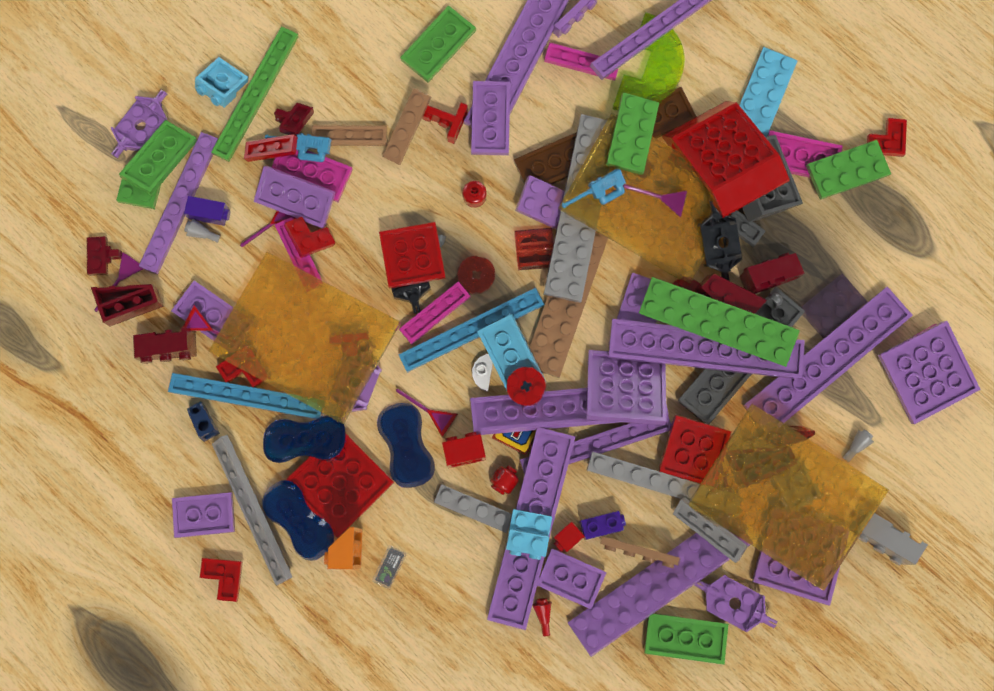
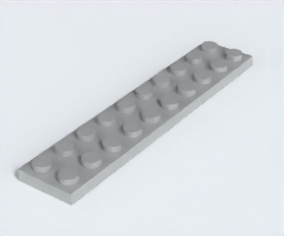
[543,114,615,303]

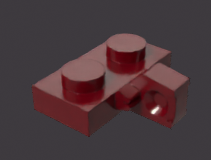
[274,103,314,137]
[86,236,122,276]

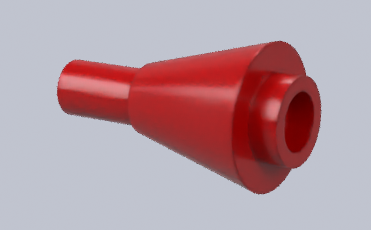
[532,598,552,637]

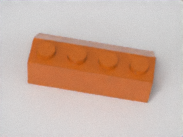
[324,527,363,569]

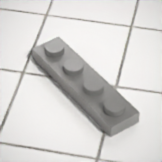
[434,484,512,533]
[673,497,748,563]

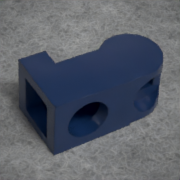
[187,401,220,442]

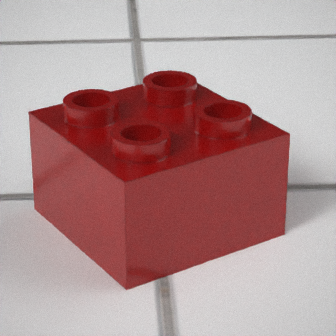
[442,432,486,469]

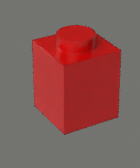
[553,522,585,552]

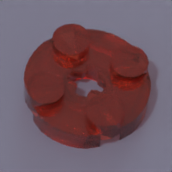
[458,256,495,295]

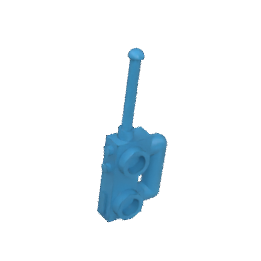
[265,133,331,162]
[562,169,626,208]

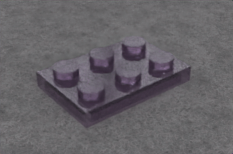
[801,273,867,339]

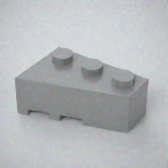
[852,511,928,566]

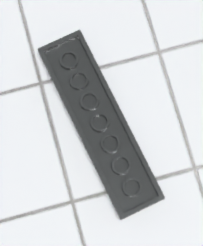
[678,287,805,425]

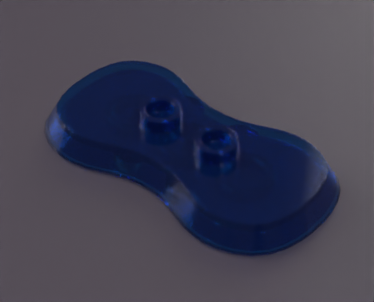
[377,403,435,488]
[263,415,345,463]
[262,480,334,561]

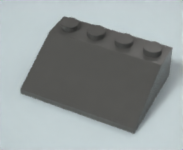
[742,135,803,223]

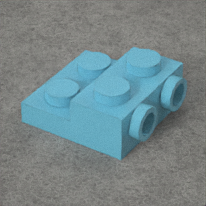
[195,57,248,108]
[506,509,552,560]

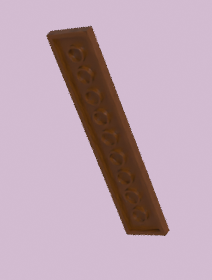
[514,87,697,185]

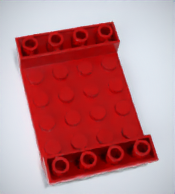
[662,101,790,218]

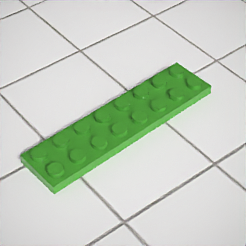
[639,277,800,367]

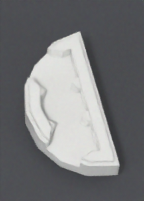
[472,354,493,392]

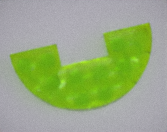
[613,12,685,111]

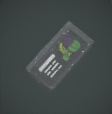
[372,545,407,590]

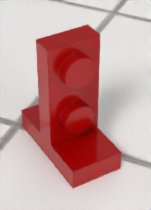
[422,103,468,144]

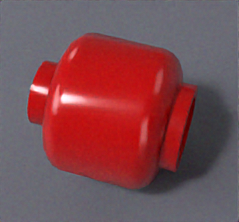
[462,181,487,208]
[490,465,519,495]

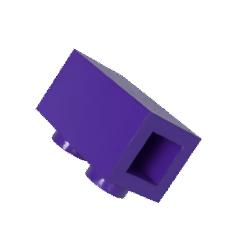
[184,196,230,226]
[580,511,626,540]

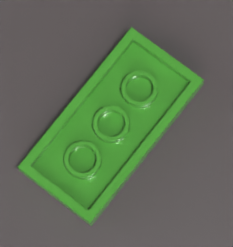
[400,5,476,83]
[606,92,659,175]
[119,120,197,196]
[806,140,891,200]
[644,613,729,665]

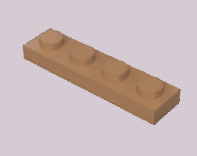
[382,88,432,165]
[312,125,387,146]
[600,536,681,568]

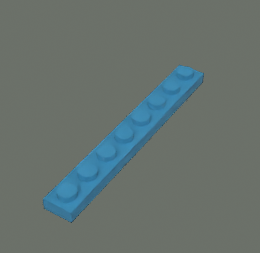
[399,288,544,373]
[168,373,325,420]

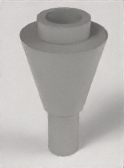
[184,219,220,243]
[843,429,874,462]

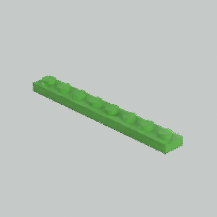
[212,26,299,162]

